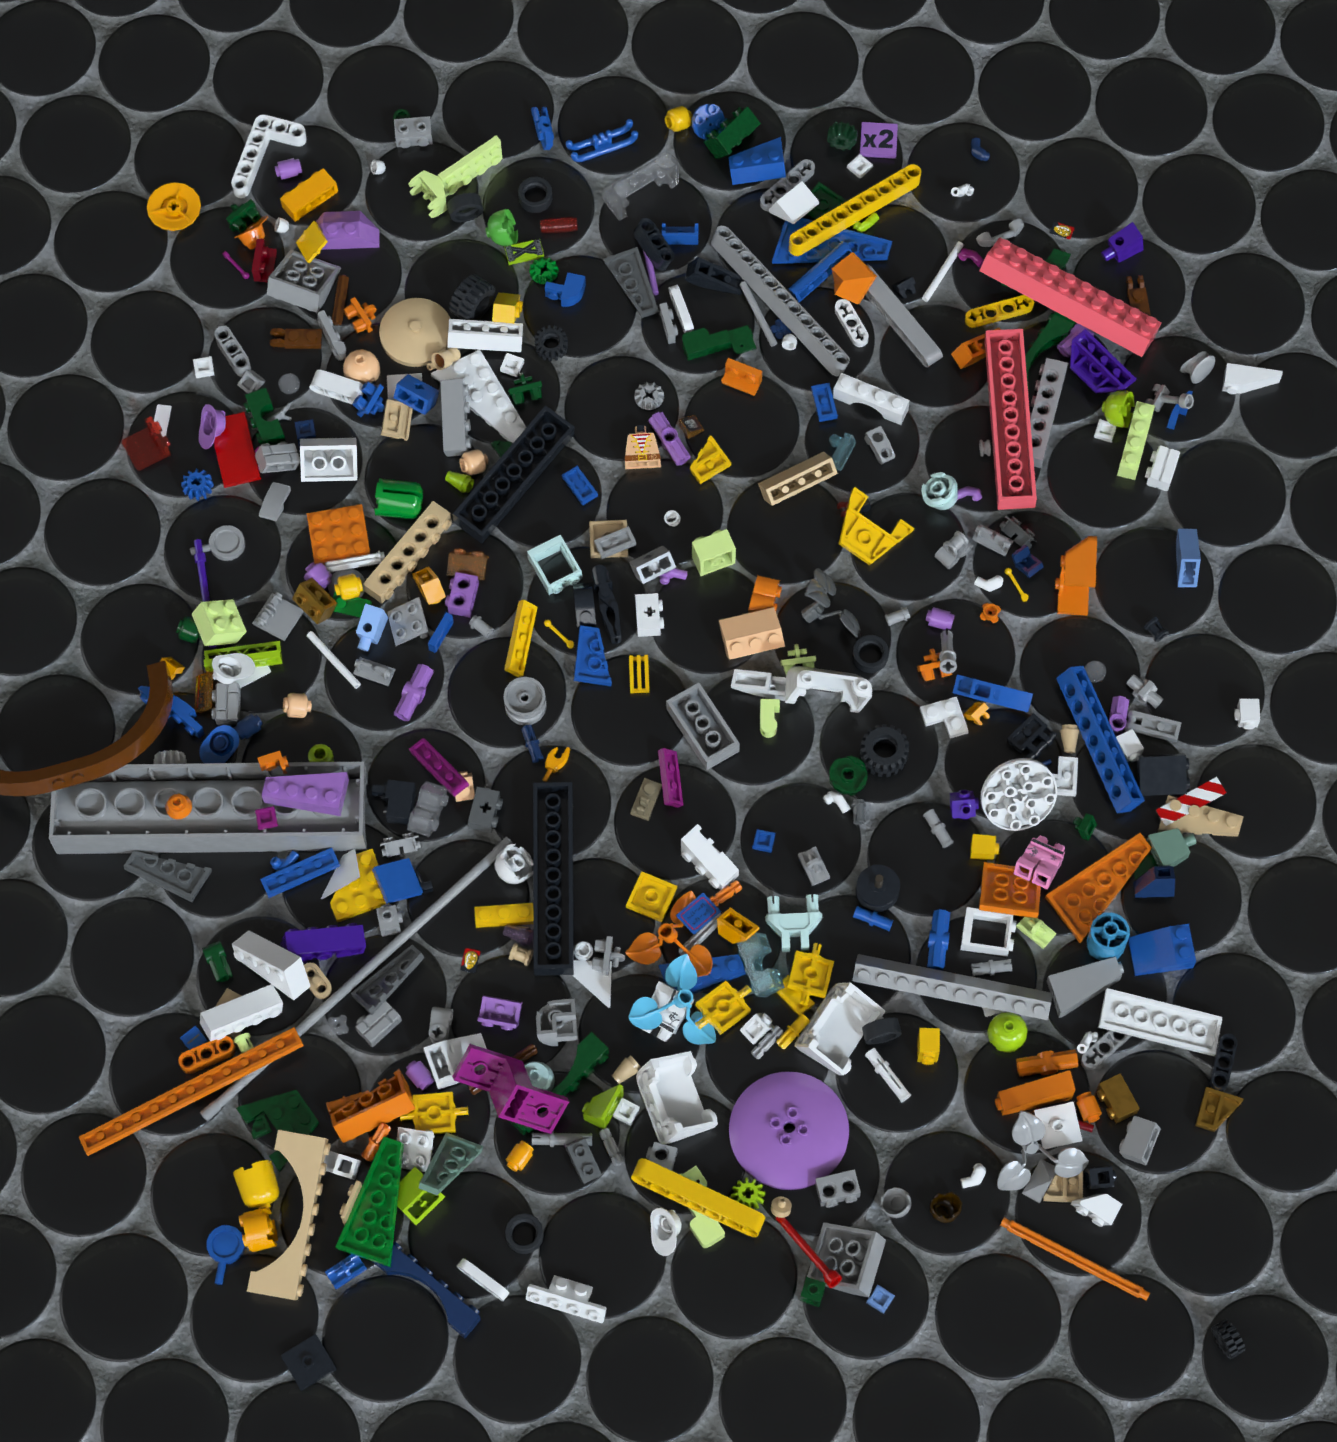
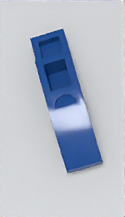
[953,675,1033,712]
[138,686,205,739]

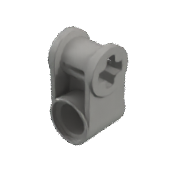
[429,1007,453,1044]

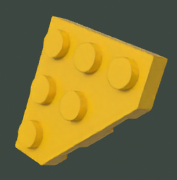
[330,849,390,923]

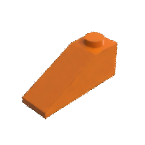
[951,327,1001,369]

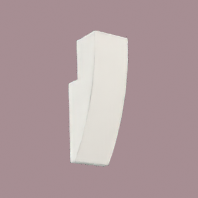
[731,669,786,701]

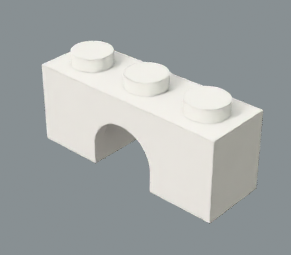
[324,1151,361,1180]

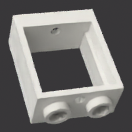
[960,907,1016,957]

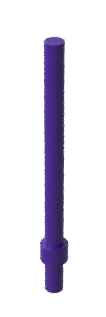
[194,539,217,648]

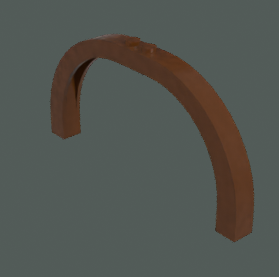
[0,661,173,796]

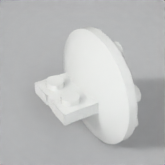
[980,758,1057,831]

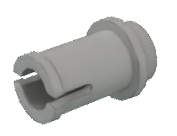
[885,607,910,626]
[469,615,494,638]

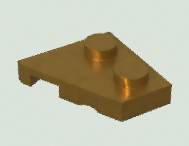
[1195,1087,1244,1132]

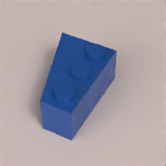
[729,137,786,185]

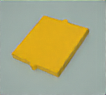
[296,221,328,263]

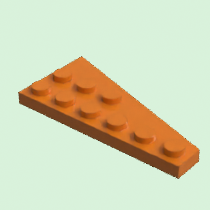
[1045,833,1152,943]

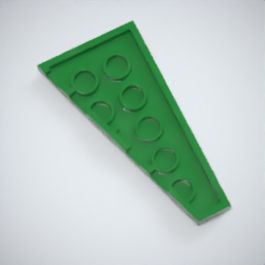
[336,1137,404,1267]

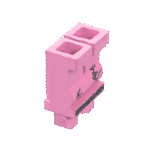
[1013,835,1065,890]

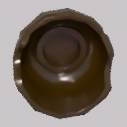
[929,1191,962,1223]

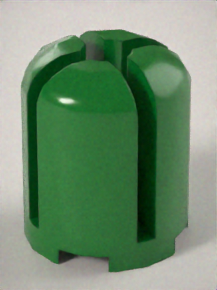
[375,478,423,519]

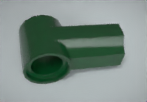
[202,941,233,983]

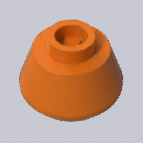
[165,794,192,820]

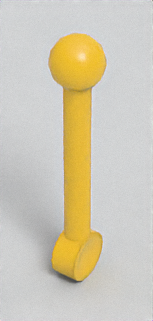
[1005,568,1029,602]
[544,620,574,649]

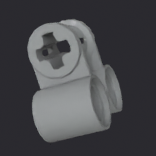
[935,531,973,569]

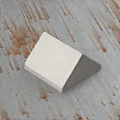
[769,181,819,224]

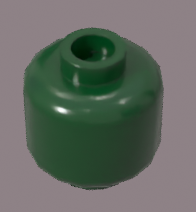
[176,616,201,643]

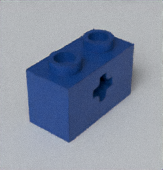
[393,374,439,415]

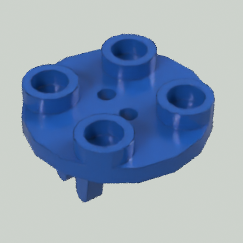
[692,104,725,140]

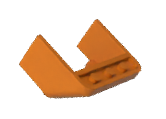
[1055,536,1097,616]

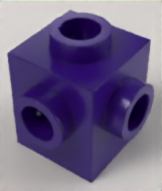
[949,790,979,819]

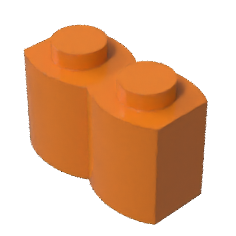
[748,575,782,613]

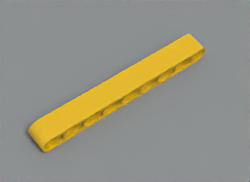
[788,164,921,256]

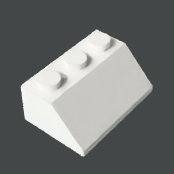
[300,438,357,482]

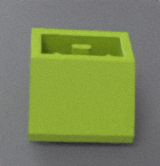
[397,1167,445,1225]

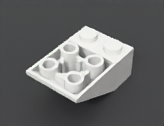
[424,1033,487,1090]

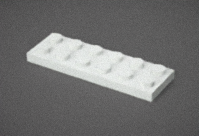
[1098,988,1222,1056]

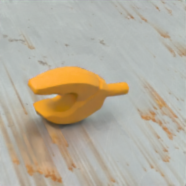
[542,747,570,782]

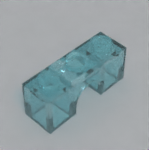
[737,933,785,997]

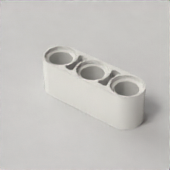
[309,370,364,404]

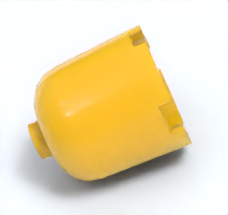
[233,1160,279,1209]

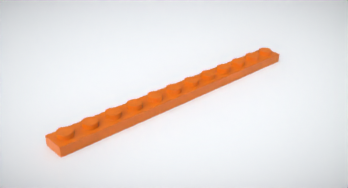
[79,1027,304,1156]

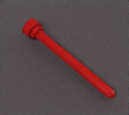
[775,1216,842,1288]

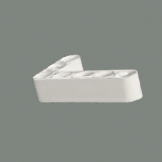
[231,115,307,198]

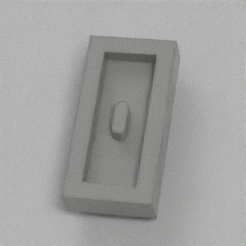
[659,302,678,344]
[594,526,636,559]

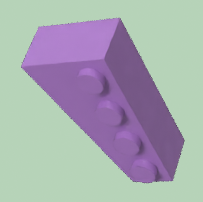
[262,772,349,816]

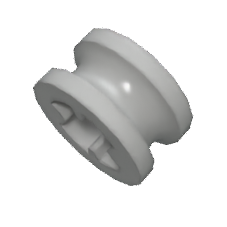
[979,440,991,457]

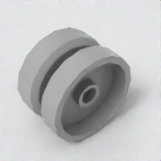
[503,677,547,725]

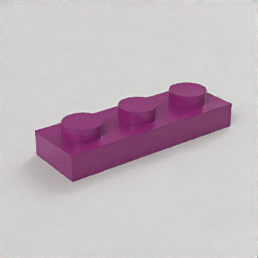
[658,748,683,808]

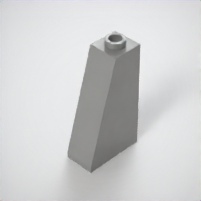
[1046,957,1124,1018]

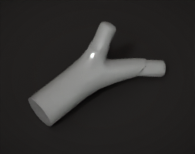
[267,403,292,421]

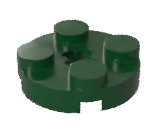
[829,756,868,796]

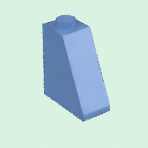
[1176,529,1201,587]

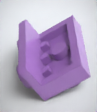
[477,995,522,1030]

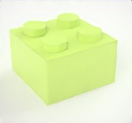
[692,529,736,576]
[192,599,247,646]

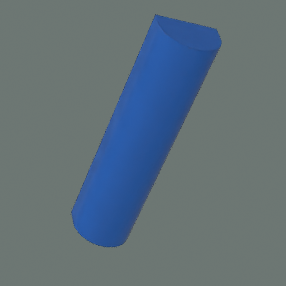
[788,241,852,302]

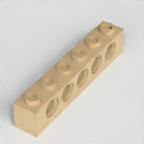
[363,501,452,603]

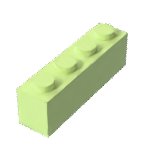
[1117,401,1155,480]

